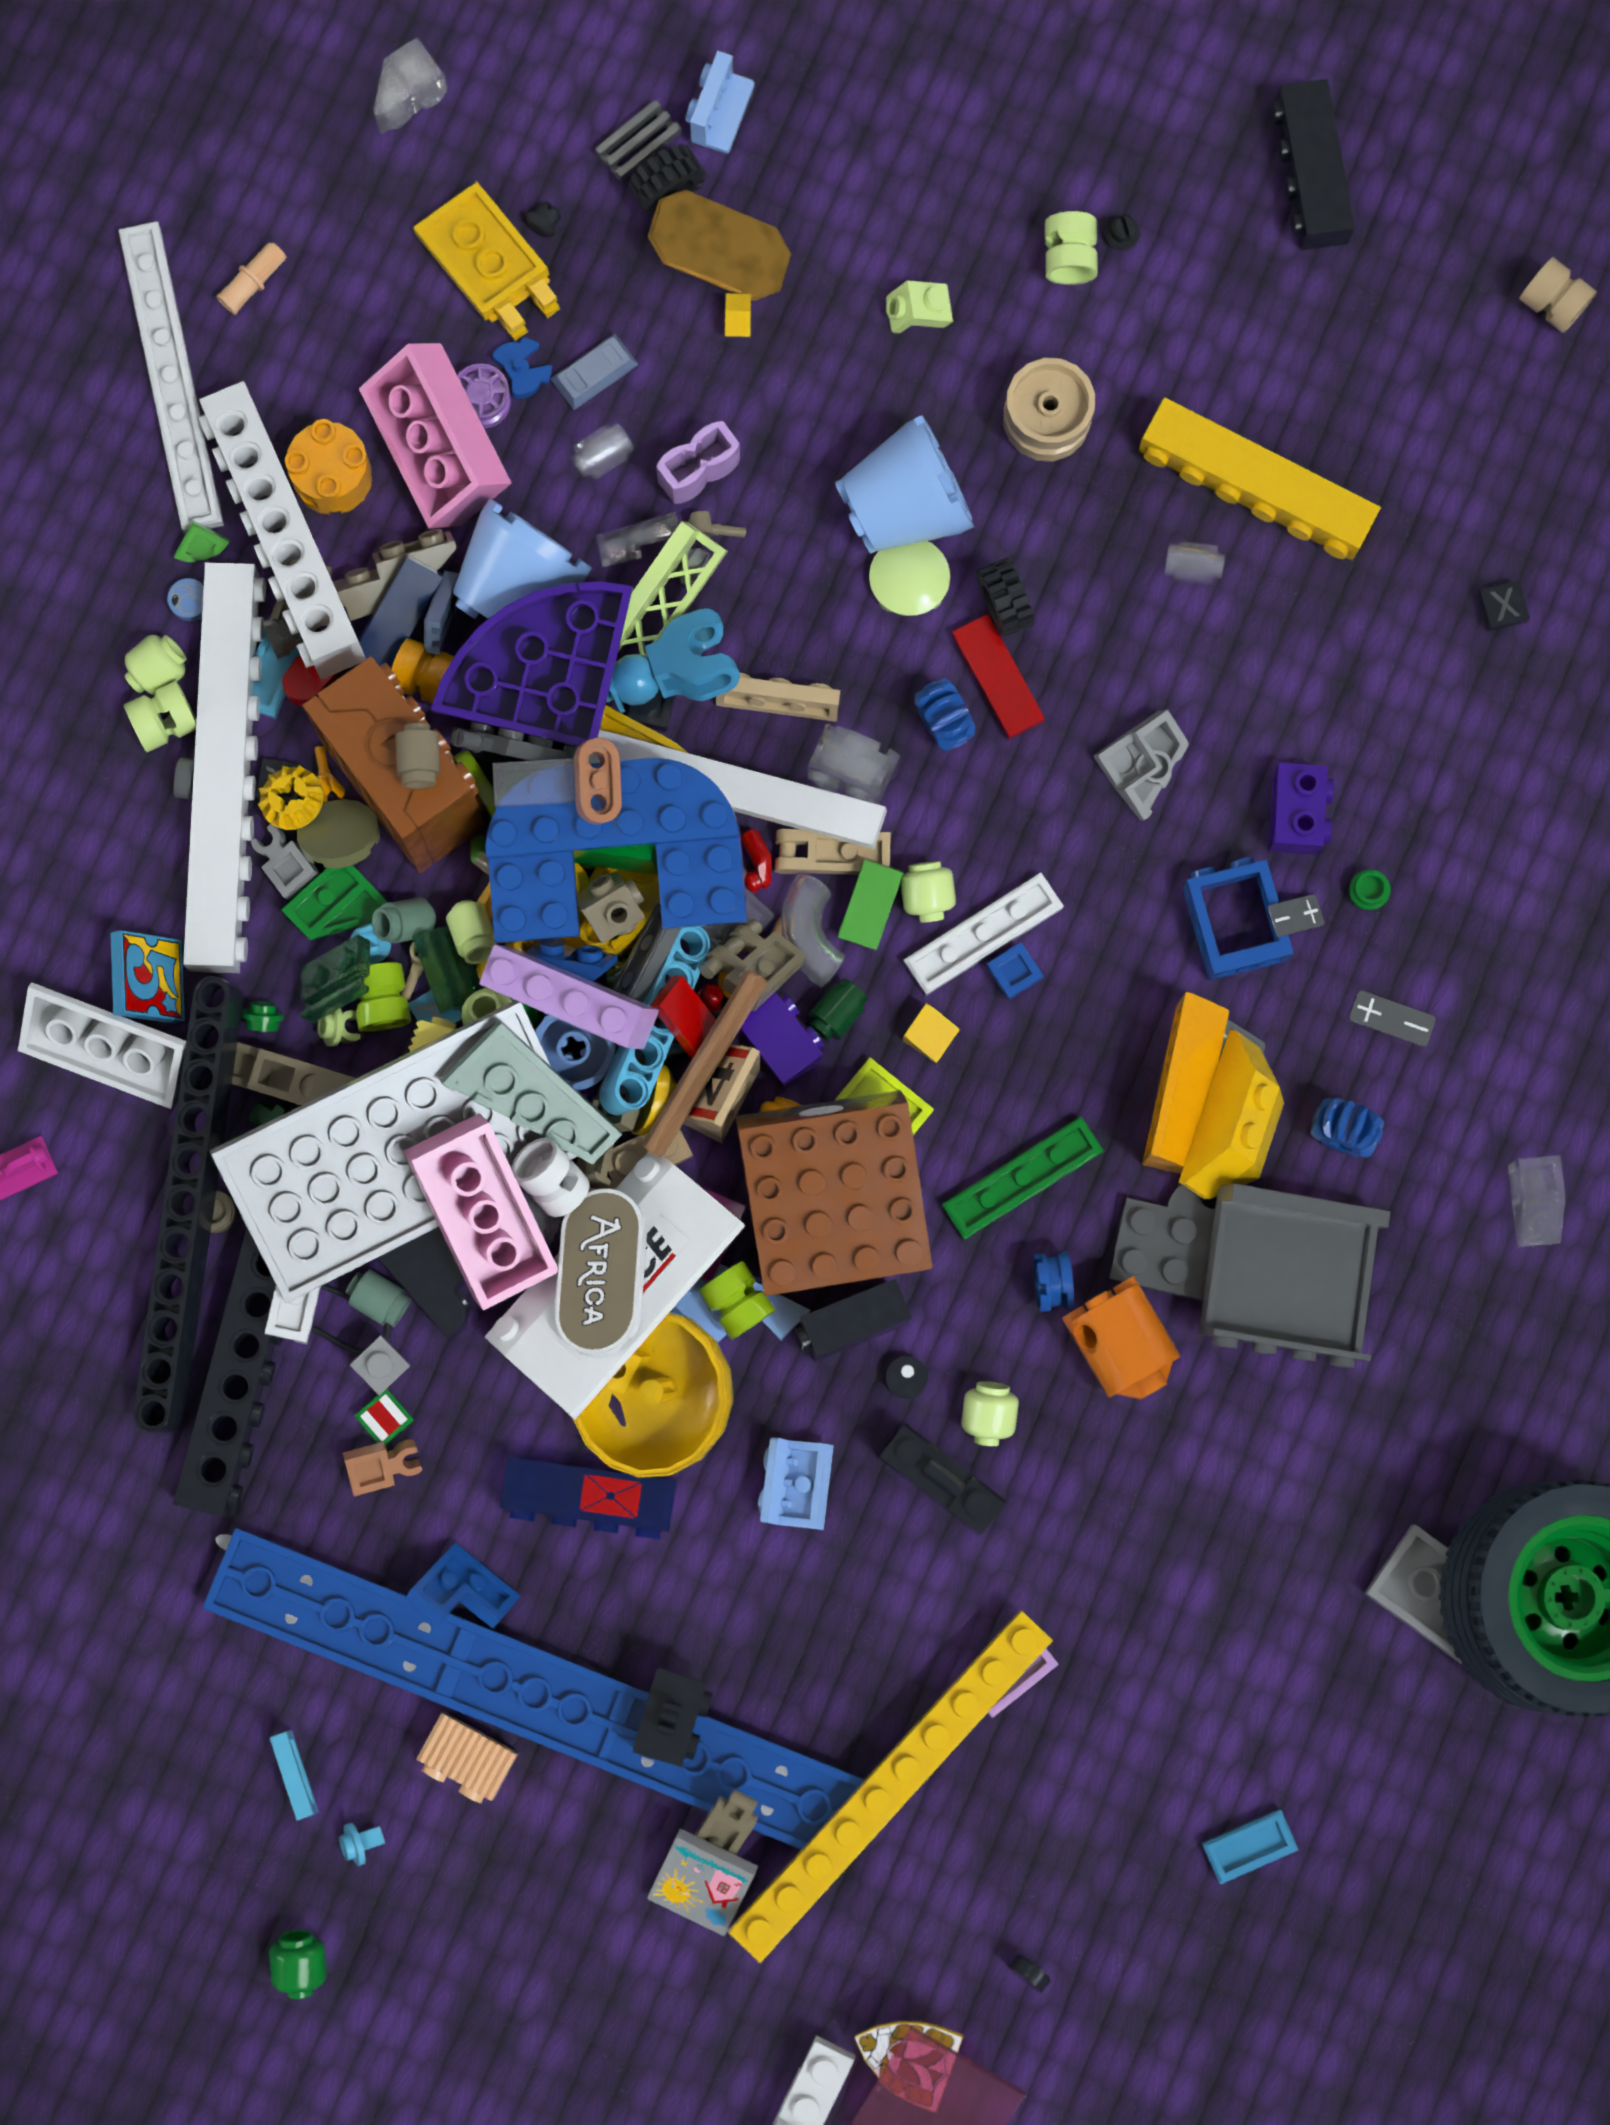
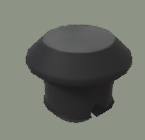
[526,202,561,237]
[1105,215,1140,250]

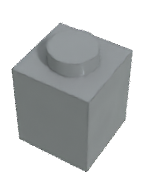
[350,1334,410,1395]

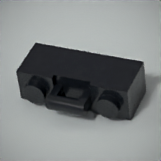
[878,1423,1007,1536]

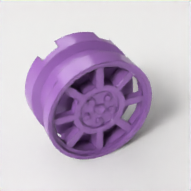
[457,364,511,428]

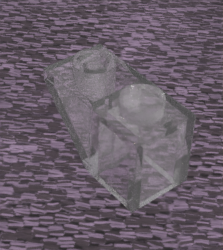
[373,38,448,134]
[1508,1155,1565,1247]

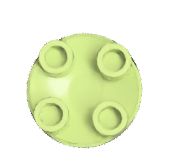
[869,541,950,616]

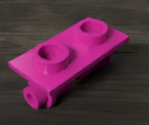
[0,1136,59,1201]

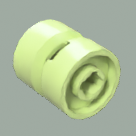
[1045,211,1098,284]
[124,680,197,752]

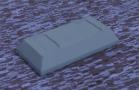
[550,333,638,410]

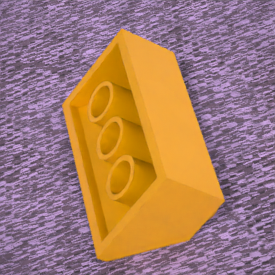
[1142,992,1229,1174]

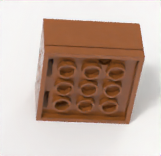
[302,656,486,874]

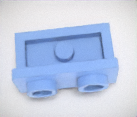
[686,51,754,154]
[758,1437,834,1530]

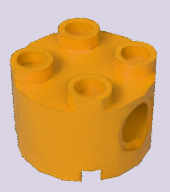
[285,419,372,514]

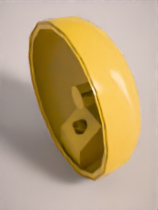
[571,1311,734,1478]

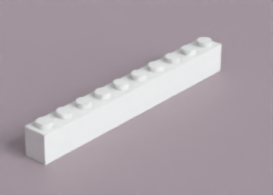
[183,563,266,973]

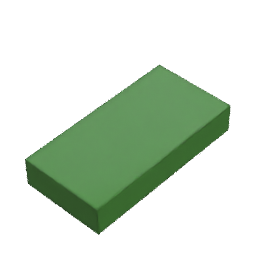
[838,858,903,950]

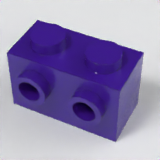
[1269,763,1334,855]
[739,992,824,1090]

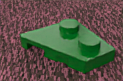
[281,865,388,941]

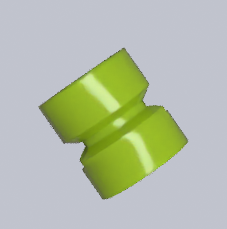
[349,962,412,1032]
[698,1261,776,1340]

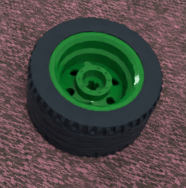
[1439,1480,1610,1718]

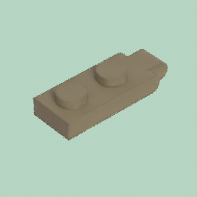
[695,1789,758,1855]

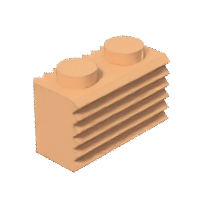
[416,1712,519,1804]

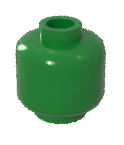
[269,1929,327,1999]

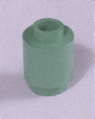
[372,897,436,944]
[346,1269,411,1327]

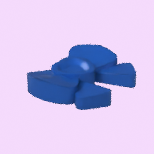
[492,337,552,399]

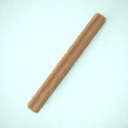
[642,970,767,1157]

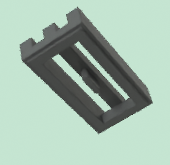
[595,99,682,182]

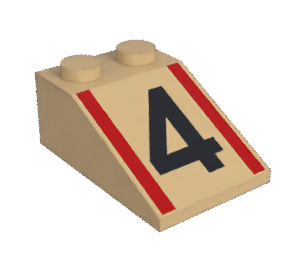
[683,1044,760,1143]

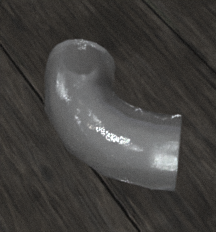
[781,874,845,987]

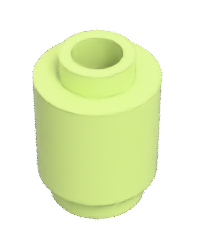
[446,900,497,964]

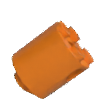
[1062,1276,1181,1401]

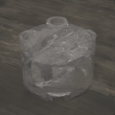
[806,724,900,804]

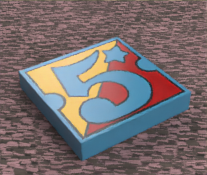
[111,930,185,1023]

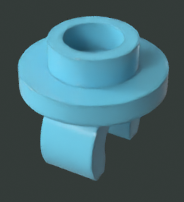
[349,924,391,965]
[339,1822,385,1866]

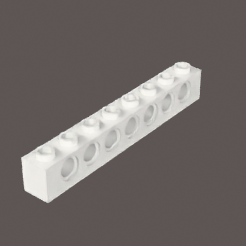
[198,381,366,679]

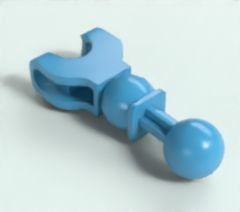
[606,609,740,713]

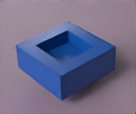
[986,942,1044,1001]

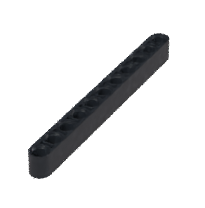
[134,976,243,1433]

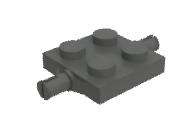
[449,722,568,767]

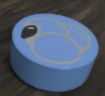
[168,578,204,622]

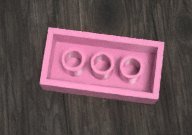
[359,343,512,529]
[403,1113,558,1310]

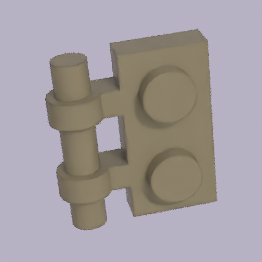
[700,919,807,1011]

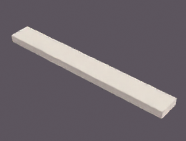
[119,221,224,534]
[563,730,887,849]

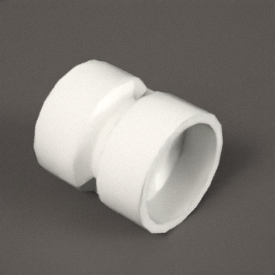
[511,1138,590,1217]

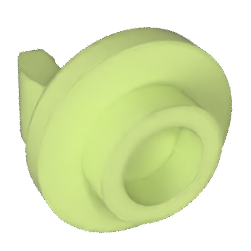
[317,1005,360,1047]

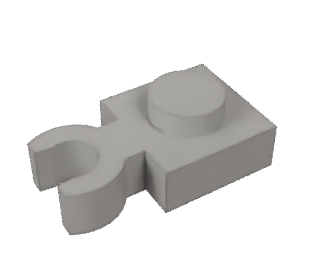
[251,824,320,901]

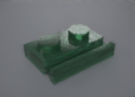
[412,926,487,1013]
[300,935,370,1023]

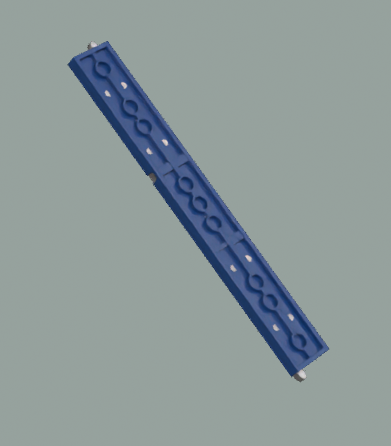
[202,1528,865,1849]

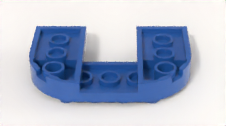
[486,758,748,944]

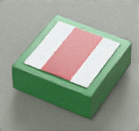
[355,1389,415,1446]

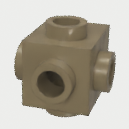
[577,871,645,944]

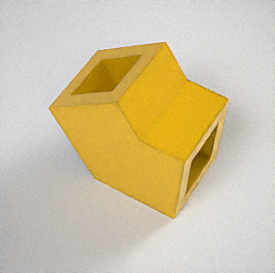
[725,293,751,337]

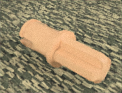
[216,243,286,315]

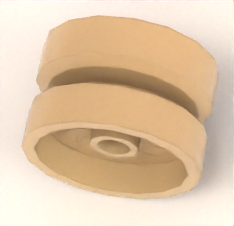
[1003,358,1095,461]

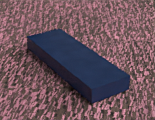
[353,555,443,668]

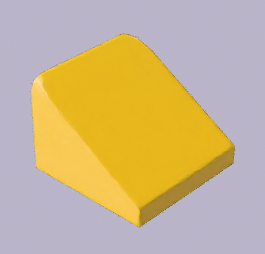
[902,1003,960,1064]

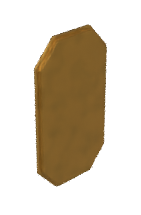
[648,190,791,301]

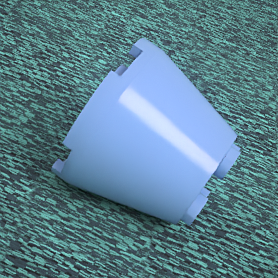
[835,415,974,554]
[453,498,592,619]

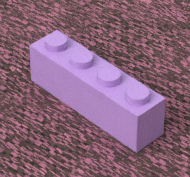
[479,945,659,1049]

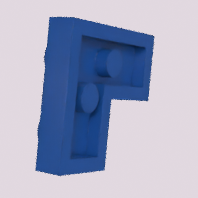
[405,1543,520,1629]

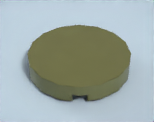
[297,799,380,869]

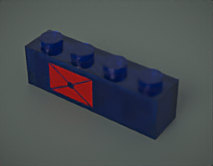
[500,1457,677,1540]

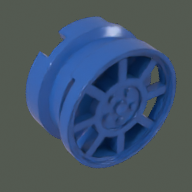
[1033,1251,1074,1312]

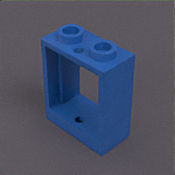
[1182,857,1294,981]

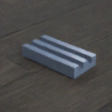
[424,571,459,655]

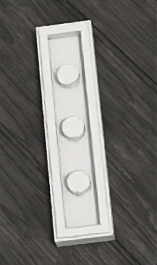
[903,873,1064,996]

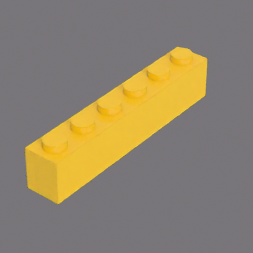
[1138,397,1381,561]

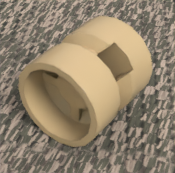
[1519,257,1597,333]

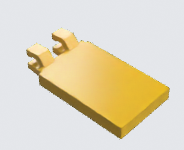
[413,182,560,341]

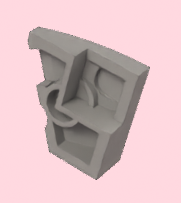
[1093,710,1189,821]

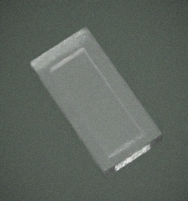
[493,758,576,808]

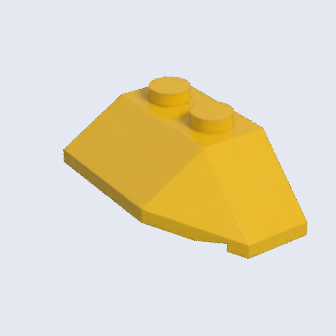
[1179,1030,1284,1199]

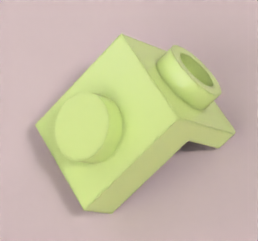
[886,280,953,333]

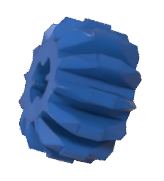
[915,678,976,751]
[1310,1098,1384,1157]

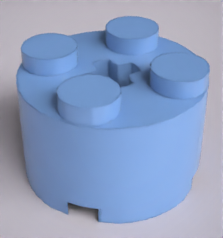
[535,1014,617,1090]

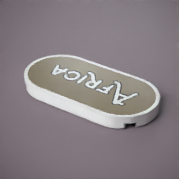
[555,1189,647,1357]

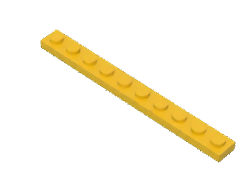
[728,1610,1053,1963]

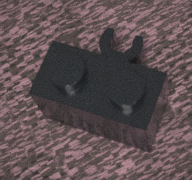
[632,1667,713,1767]

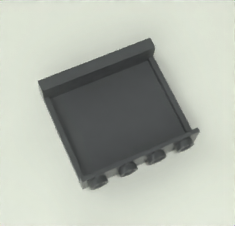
[1198,1184,1391,1368]

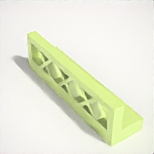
[616,521,728,662]

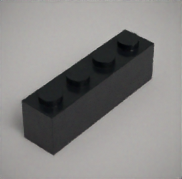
[1271,79,1355,251]

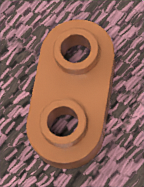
[574,738,622,825]

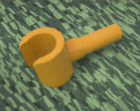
[314,746,345,803]

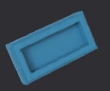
[1201,1809,1298,1884]

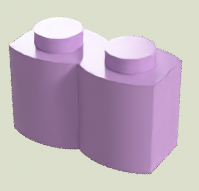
[656,421,740,504]

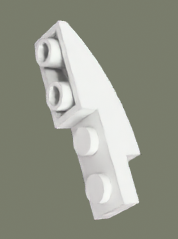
[773,2036,855,2125]

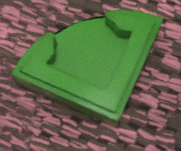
[174,520,229,562]

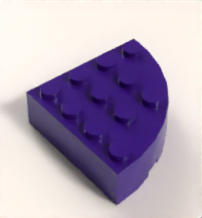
[431,581,633,747]

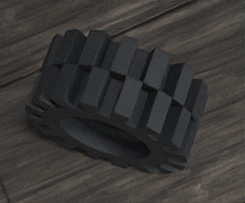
[629,144,707,216]
[976,557,1035,638]

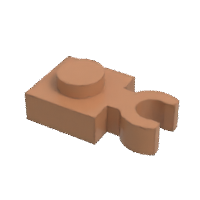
[343,1440,422,1497]

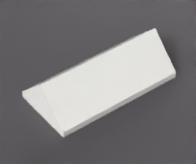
[18,983,187,1109]

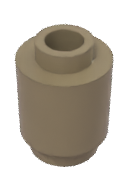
[395,723,440,789]

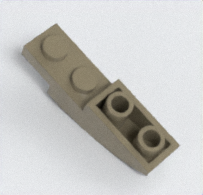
[300,529,457,621]
[232,1042,357,1106]

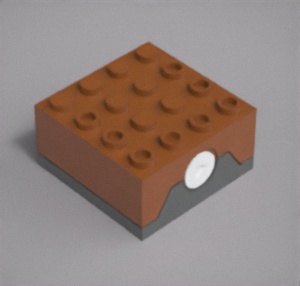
[735,1090,933,1296]

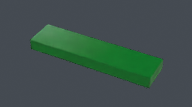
[941,1116,1104,1241]

